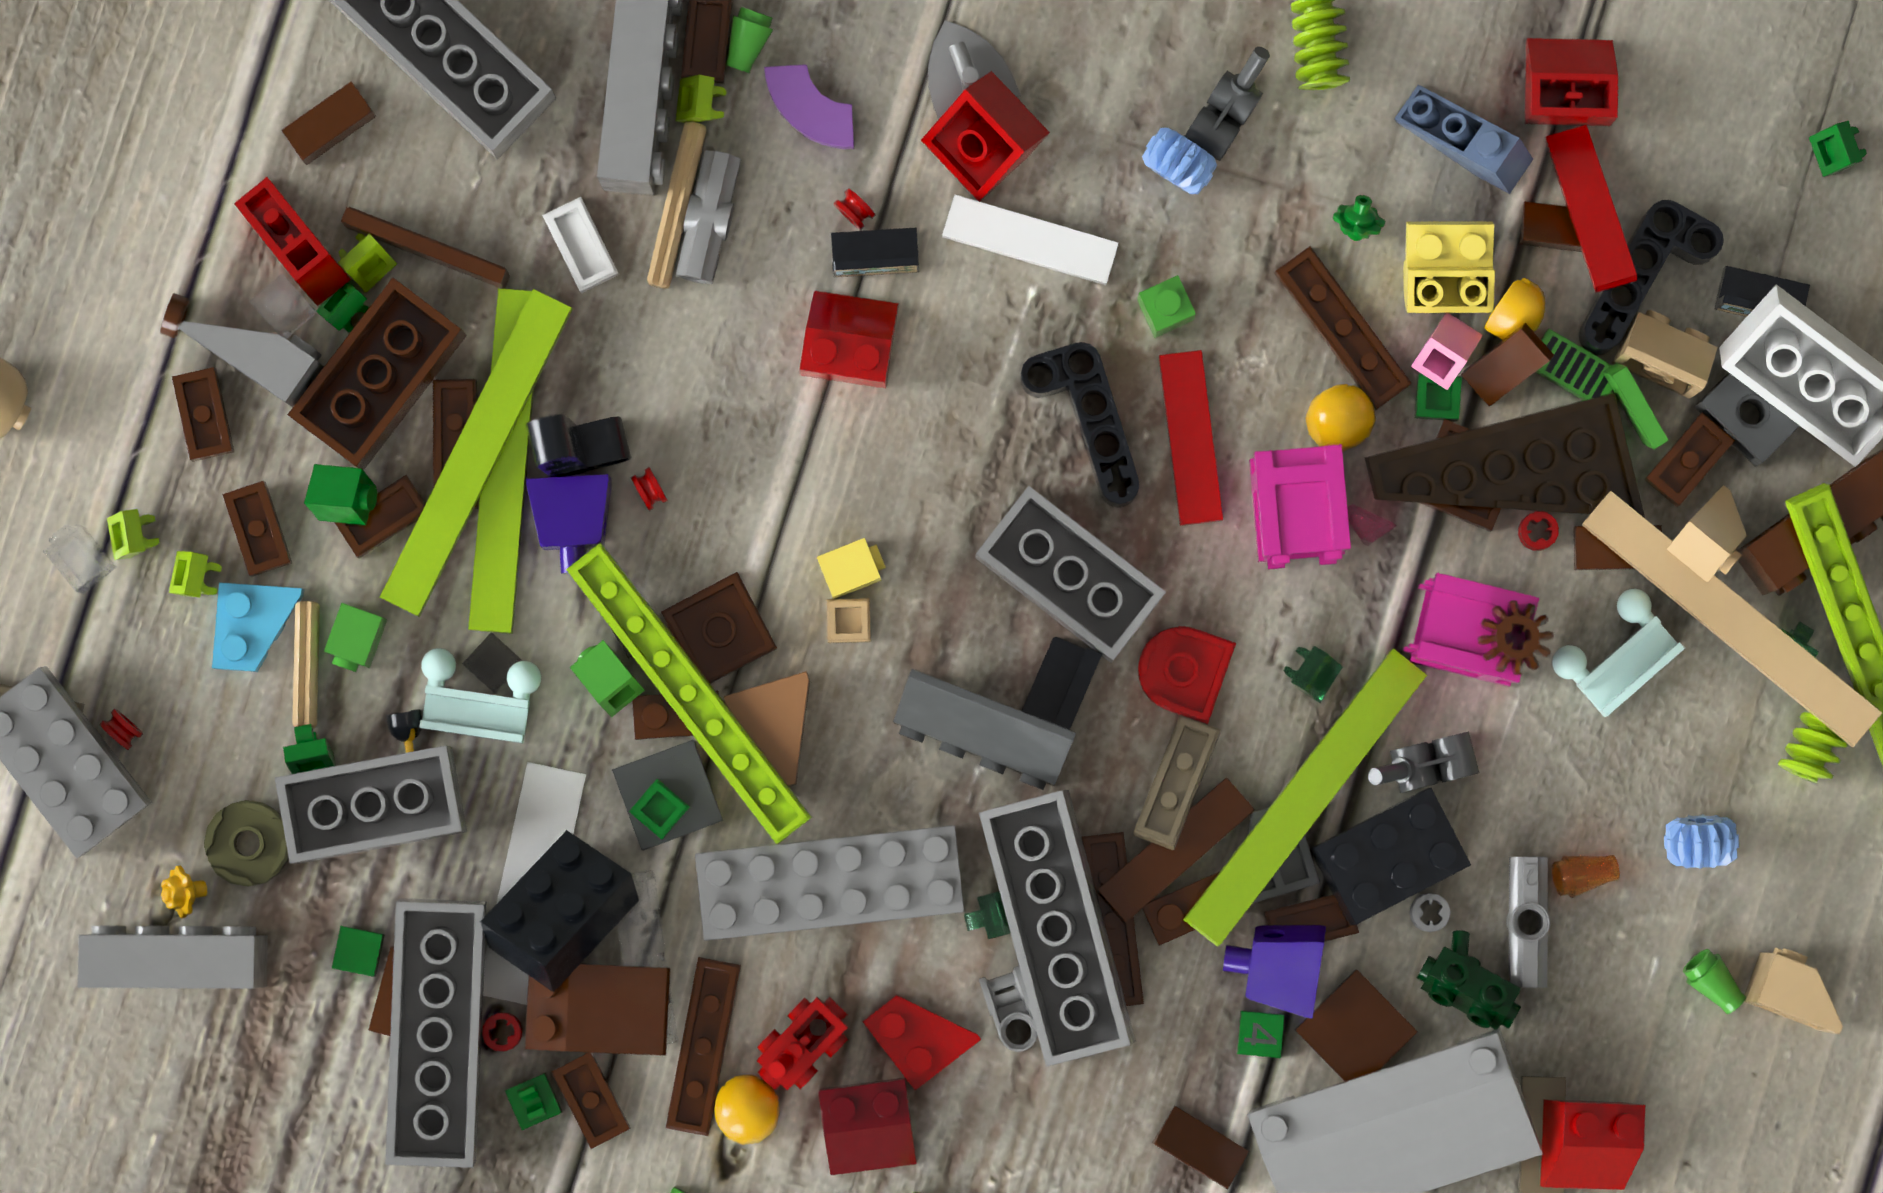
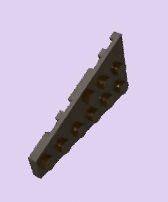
[1364,393,1645,518]

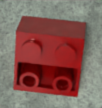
[1525,38,1618,126]

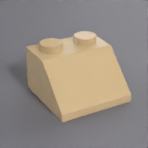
[1612,310,1718,399]
[1744,948,1843,1034]

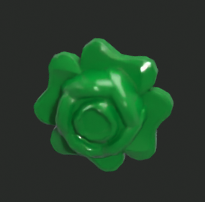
[1333,195,1385,241]

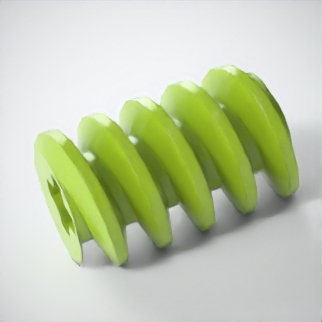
[1290,0,1350,90]
[1778,712,1848,784]

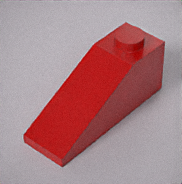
[234,177,351,306]

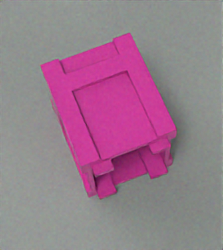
[1249,444,1351,570]
[1403,573,1539,687]

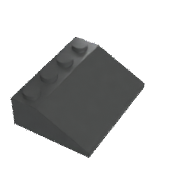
[893,669,1076,790]

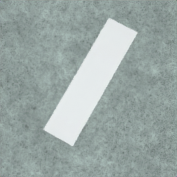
[483,762,586,1005]

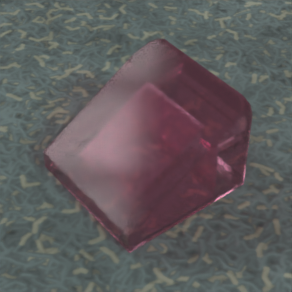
[1347,504,1397,546]

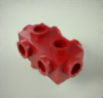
[756,997,849,1091]

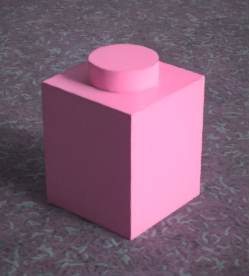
[1411,313,1483,390]

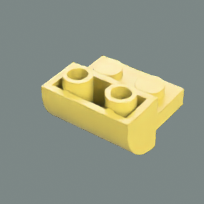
[1403,221,1495,313]

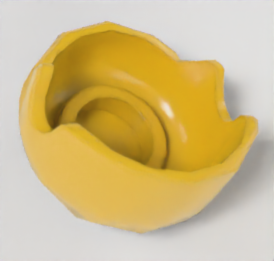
[1484,278,1545,340]
[1305,384,1376,452]
[714,1074,780,1145]

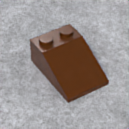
[525,963,670,1055]

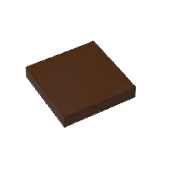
[661,572,778,684]
[1294,969,1418,1082]

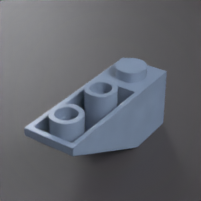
[1394,85,1533,194]

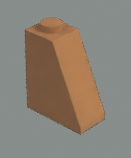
[723,671,810,787]

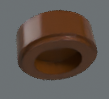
[160,293,190,338]

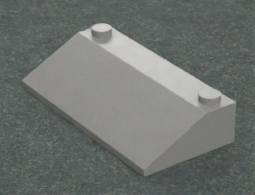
[1247,1029,1543,1193]

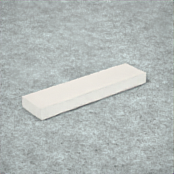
[942,194,1119,285]

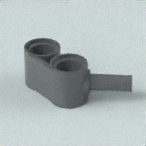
[1185,47,1270,161]
[1368,731,1479,793]

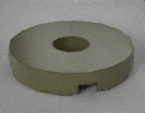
[204,800,289,887]

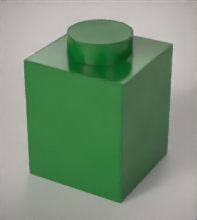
[304,464,377,525]

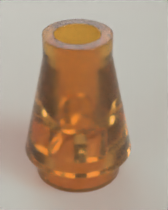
[1552,855,1620,898]

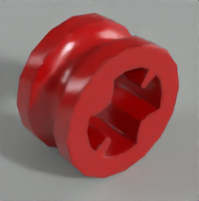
[833,188,876,230]
[630,467,668,511]
[1518,511,1559,551]
[100,708,143,750]
[482,1012,523,1052]

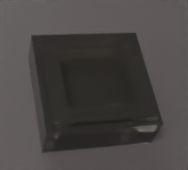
[462,632,523,693]

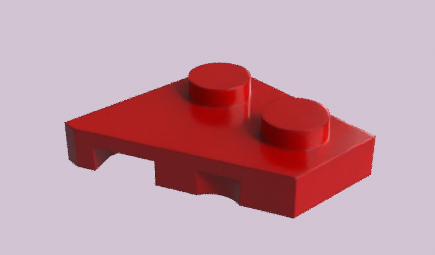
[862,995,981,1091]

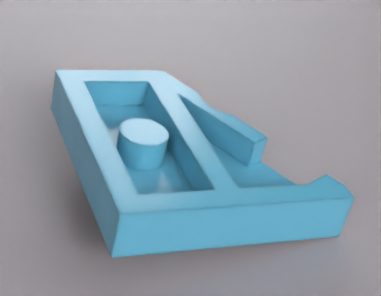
[212,582,304,672]

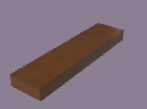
[341,206,510,289]
[1275,246,1412,410]
[1096,777,1255,924]
[1081,832,1144,1006]
[666,957,741,1136]

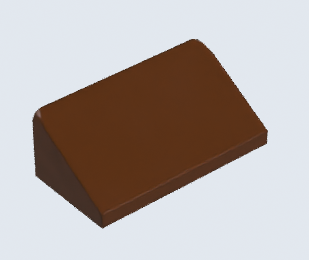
[282,81,376,166]
[1519,201,1582,252]
[1152,1106,1249,1190]

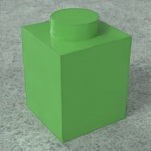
[1137,275,1196,338]
[324,603,387,672]
[570,640,645,718]

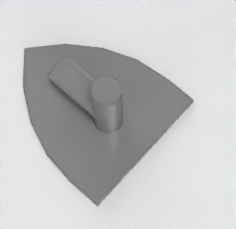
[928,20,1021,120]

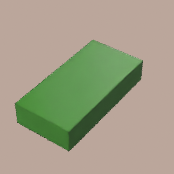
[1602,363,1669,449]

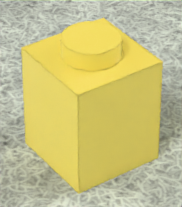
[817,538,886,599]

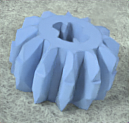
[1142,128,1217,194]
[1664,814,1739,869]

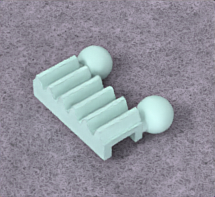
[1552,589,1685,717]
[419,648,541,744]

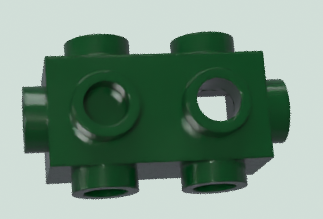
[1417,930,1521,1030]

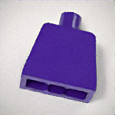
[526,474,612,574]
[1222,925,1326,1019]

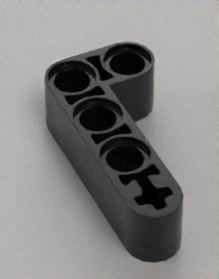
[1579,200,1724,355]
[1020,342,1139,508]
[526,414,631,477]

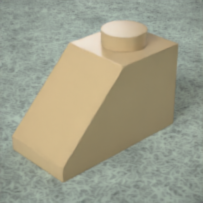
[1667,485,1747,582]

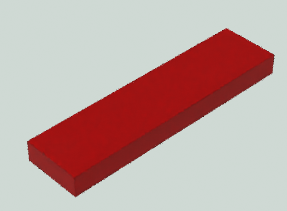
[1545,124,1637,293]
[1159,350,1223,526]

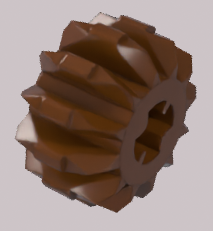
[1477,600,1554,676]

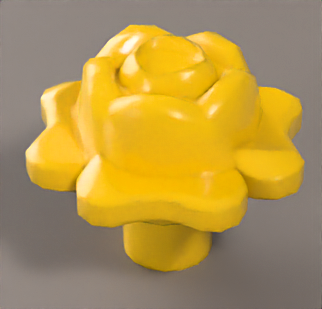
[161,865,207,918]

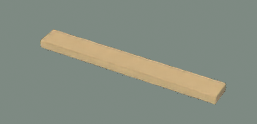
[1582,491,1882,747]

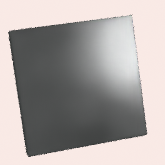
[612,740,723,851]

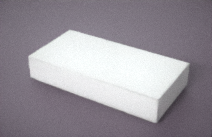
[543,197,619,293]

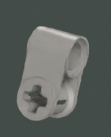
[979,966,1038,1052]

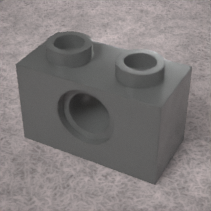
[1694,372,1799,467]

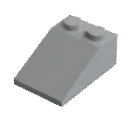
[179,321,324,408]

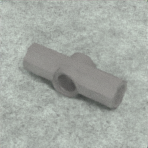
[676,150,741,284]
[1506,857,1550,988]

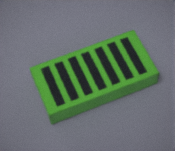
[1535,328,1612,400]

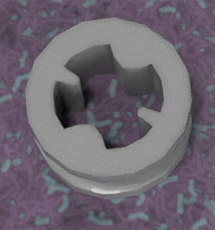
[1410,893,1451,932]

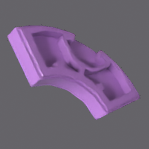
[764,65,854,149]

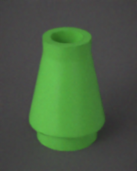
[726,7,774,73]
[1683,949,1746,1014]

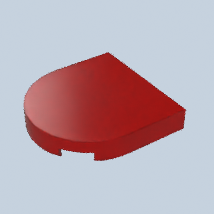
[1138,626,1236,725]

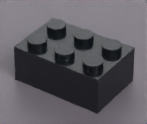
[1310,788,1471,926]
[480,830,639,993]

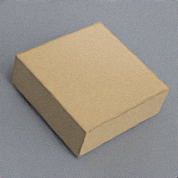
[827,598,871,643]

